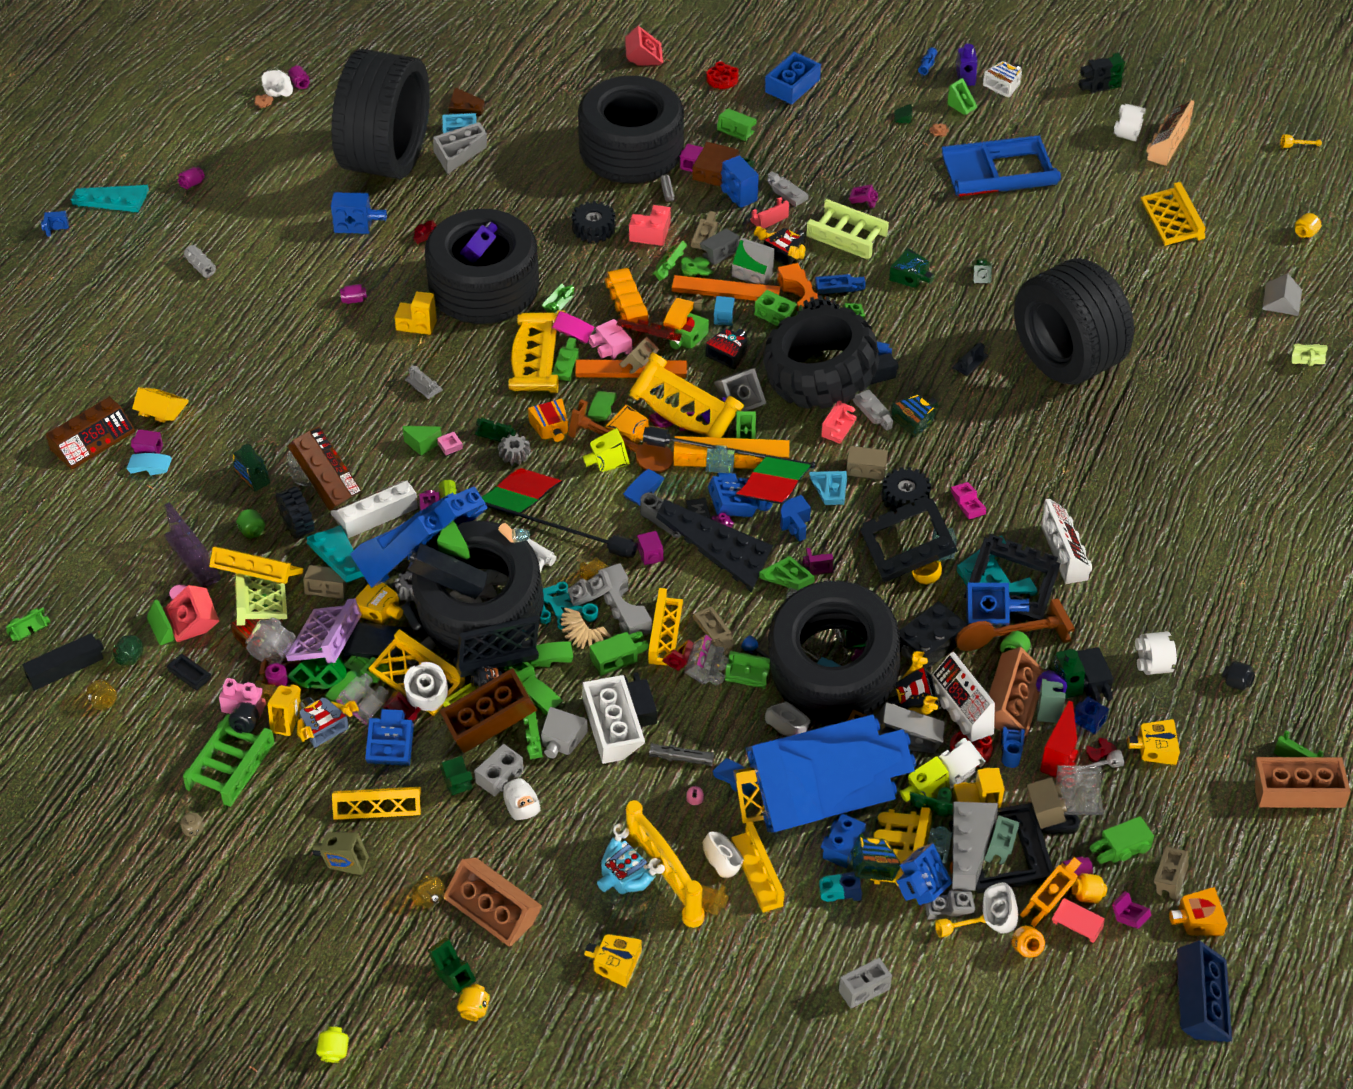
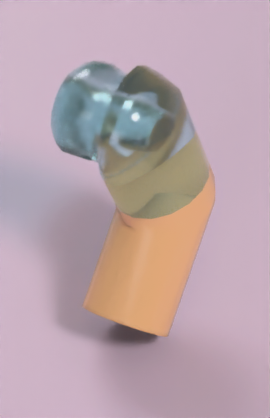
[498,523,530,543]

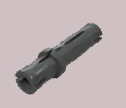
[649,743,714,766]

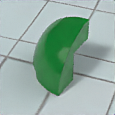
[287,648,346,689]

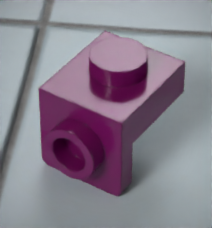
[1112,892,1152,929]

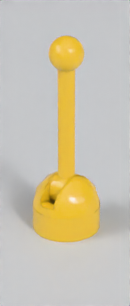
[1280,134,1322,148]
[935,914,986,938]

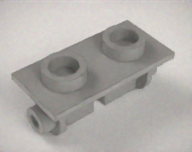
[405,366,443,399]

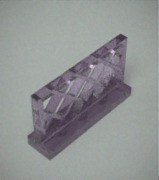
[164,502,221,588]

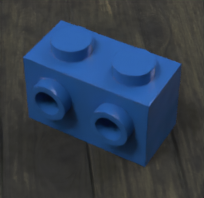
[821,814,866,869]

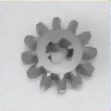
[498,433,531,466]
[394,570,416,603]

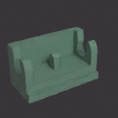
[1037,679,1065,723]
[984,816,1019,865]

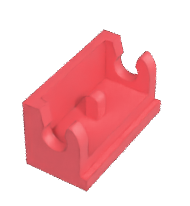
[750,197,789,229]
[821,401,856,444]
[1052,898,1105,943]

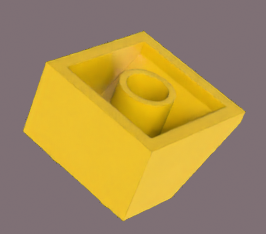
[132,387,189,423]

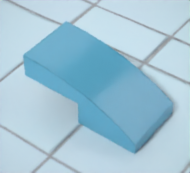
[127,453,172,475]

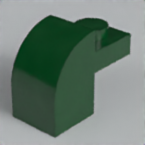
[439,756,473,795]
[427,937,477,994]

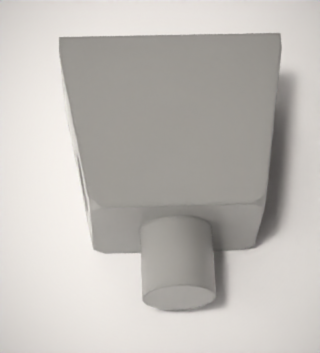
[541,707,588,758]

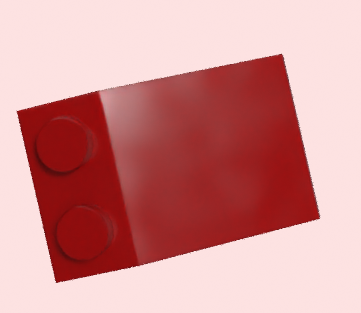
[1040,701,1078,781]

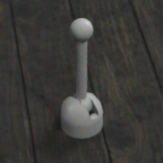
[1073,749,1124,774]

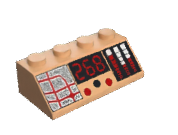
[1146,100,1195,166]

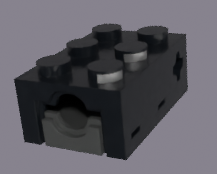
[899,601,968,669]

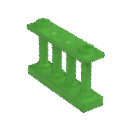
[183,714,275,807]

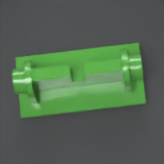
[542,283,575,313]
[6,607,50,641]

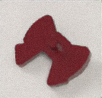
[1086,738,1117,763]

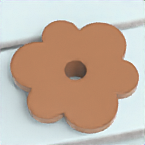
[254,94,273,108]
[929,124,949,137]

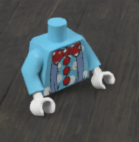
[597,823,665,894]

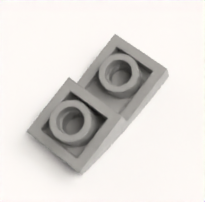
[568,570,613,606]
[925,890,975,919]

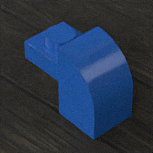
[780,495,811,542]

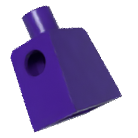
[955,44,977,86]
[459,222,498,264]

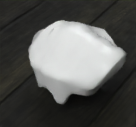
[262,70,293,97]

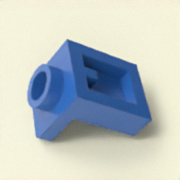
[41,211,69,237]

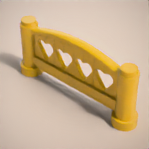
[509,310,566,393]
[629,352,744,438]
[624,800,704,928]

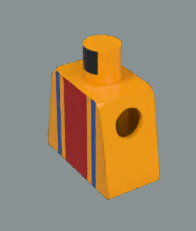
[528,398,568,442]

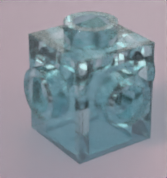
[706,445,735,473]

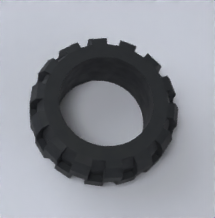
[763,305,879,409]

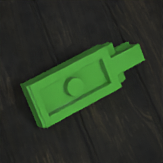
[653,241,687,281]
[552,338,579,381]
[524,712,543,760]

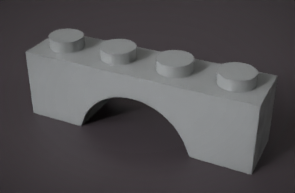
[598,563,652,636]

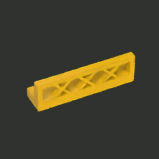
[648,588,683,666]
[332,787,421,820]
[731,821,784,913]

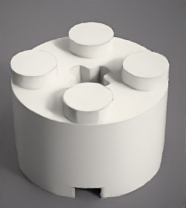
[1114,104,1146,141]
[1135,631,1177,675]
[404,662,448,711]
[938,738,986,788]

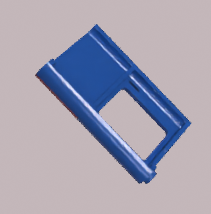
[942,135,1061,197]

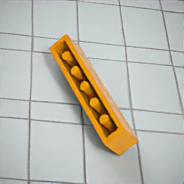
[674,436,789,469]

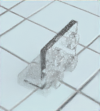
[1055,765,1104,815]

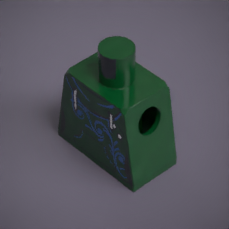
[889,248,935,288]
[1049,649,1085,699]

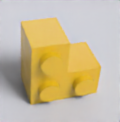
[394,291,437,335]
[952,768,1004,808]

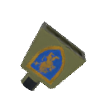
[312,832,369,875]

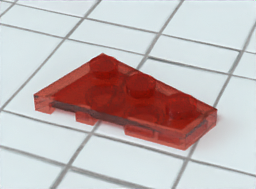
[616,318,682,341]

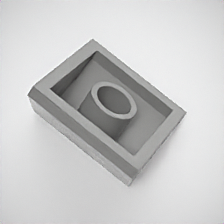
[1262,273,1302,316]

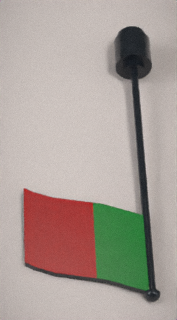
[643,426,816,504]
[482,468,638,558]

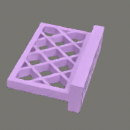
[286,598,362,663]

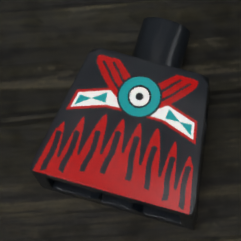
[705,329,747,370]

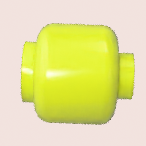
[316,1026,349,1063]

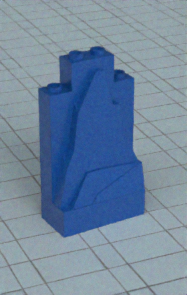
[350,486,487,588]
[746,715,916,832]

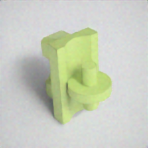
[1291,344,1328,366]

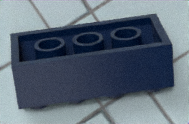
[1176,940,1232,1042]

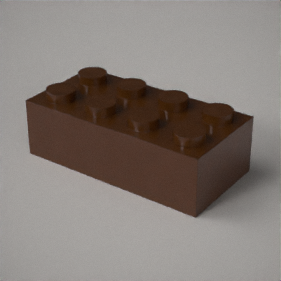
[440,668,537,753]

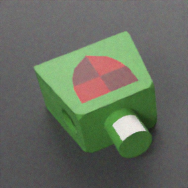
[668,313,709,350]

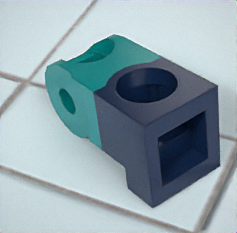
[819,872,862,902]

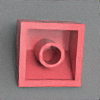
[625,26,663,66]
[163,585,219,642]

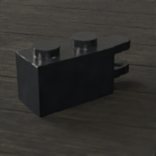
[1077,647,1114,704]
[624,672,657,727]

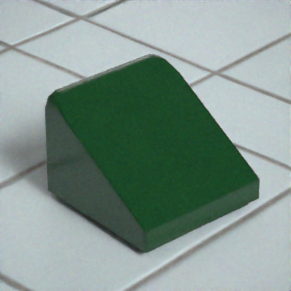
[894,104,912,123]

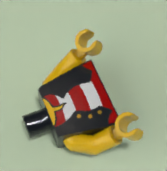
[753,226,805,265]
[888,651,941,716]

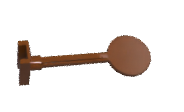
[568,399,674,473]
[955,598,1075,651]

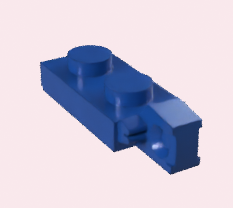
[815,274,865,294]

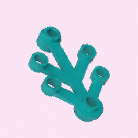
[540,582,598,630]

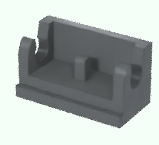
[700,228,740,265]

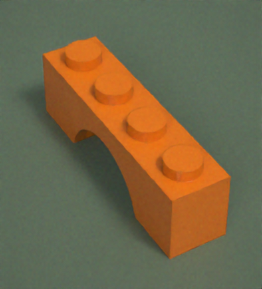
[777,263,818,311]

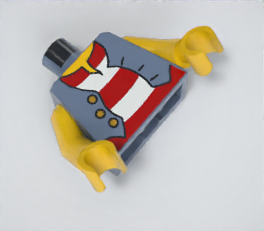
[297,697,359,748]

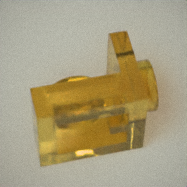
[580,558,609,581]
[254,673,278,704]
[701,885,728,915]

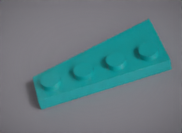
[71,185,149,212]

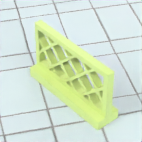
[235,573,287,625]

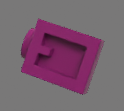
[849,184,878,208]
[419,490,439,510]
[803,548,834,575]

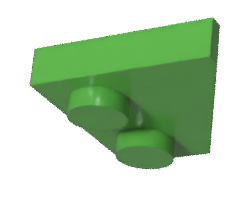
[759,556,815,590]

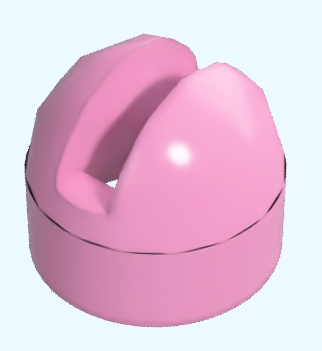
[686,786,704,805]

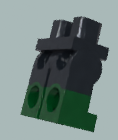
[1078,52,1125,94]

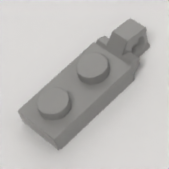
[767,171,809,207]
[853,389,893,431]

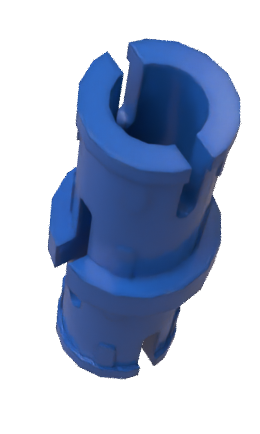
[918,47,937,75]

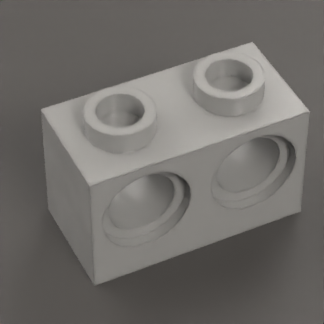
[474,744,524,797]
[839,958,892,1009]

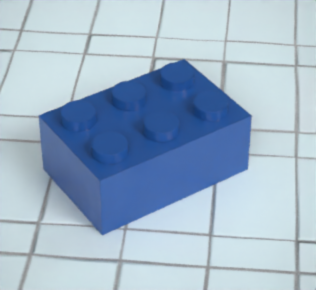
[765,52,821,104]

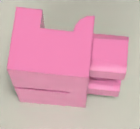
[589,319,632,360]
[219,678,266,719]

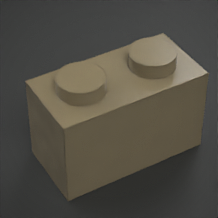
[846,446,888,480]
[1027,777,1067,829]

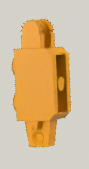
[1020,857,1081,927]

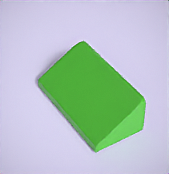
[147,600,175,645]

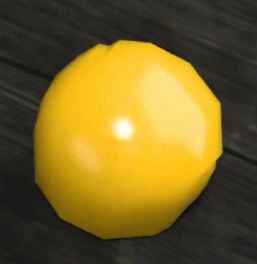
[912,560,942,585]

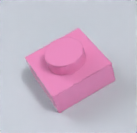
[437,432,463,455]

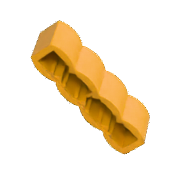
[605,268,648,329]

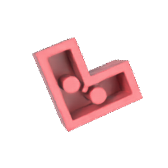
[629,205,671,246]

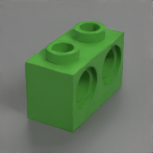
[754,290,797,326]

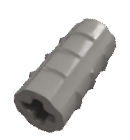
[184,245,216,278]

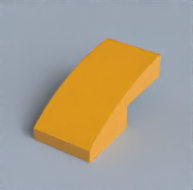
[663,298,694,330]

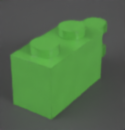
[590,631,649,676]
[1089,816,1154,864]

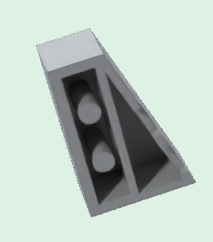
[433,122,487,174]
[874,702,945,753]

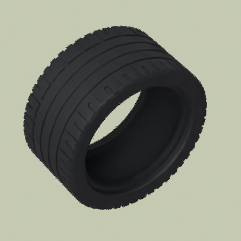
[331,49,430,179]

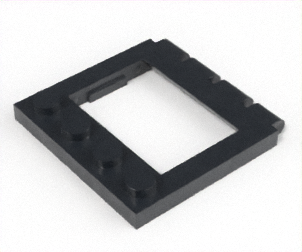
[860,496,958,583]
[964,534,1061,621]
[948,803,1054,894]

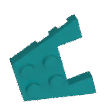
[957,535,1038,597]

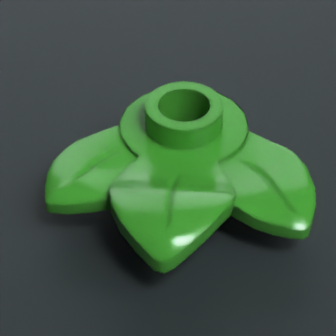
[681,256,713,277]

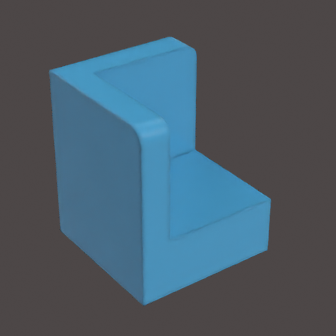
[714,296,734,326]

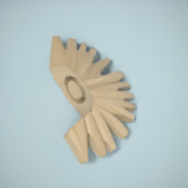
[561,607,611,649]

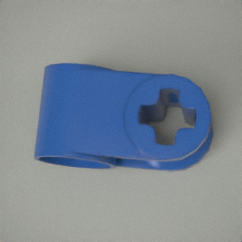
[1001,727,1025,768]

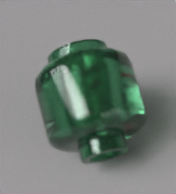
[112,635,144,666]

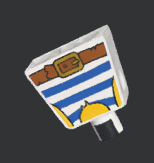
[983,62,1022,98]

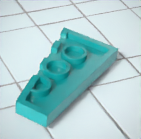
[306,525,363,583]

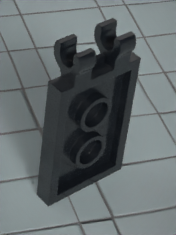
[341,622,413,663]

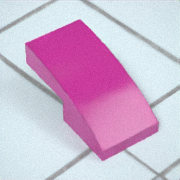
[552,311,595,344]
[951,482,986,519]

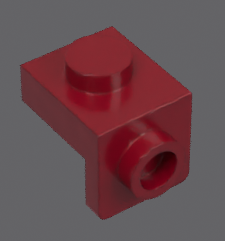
[414,220,437,244]
[662,640,695,671]
[383,691,421,722]

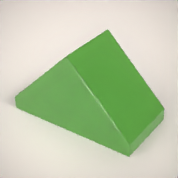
[947,78,977,115]
[736,411,756,439]
[402,426,442,456]
[437,520,470,559]

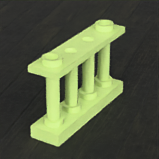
[806,199,889,260]

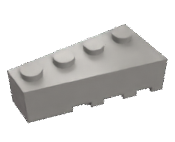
[952,802,998,891]

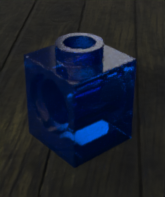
[1074,697,1109,734]

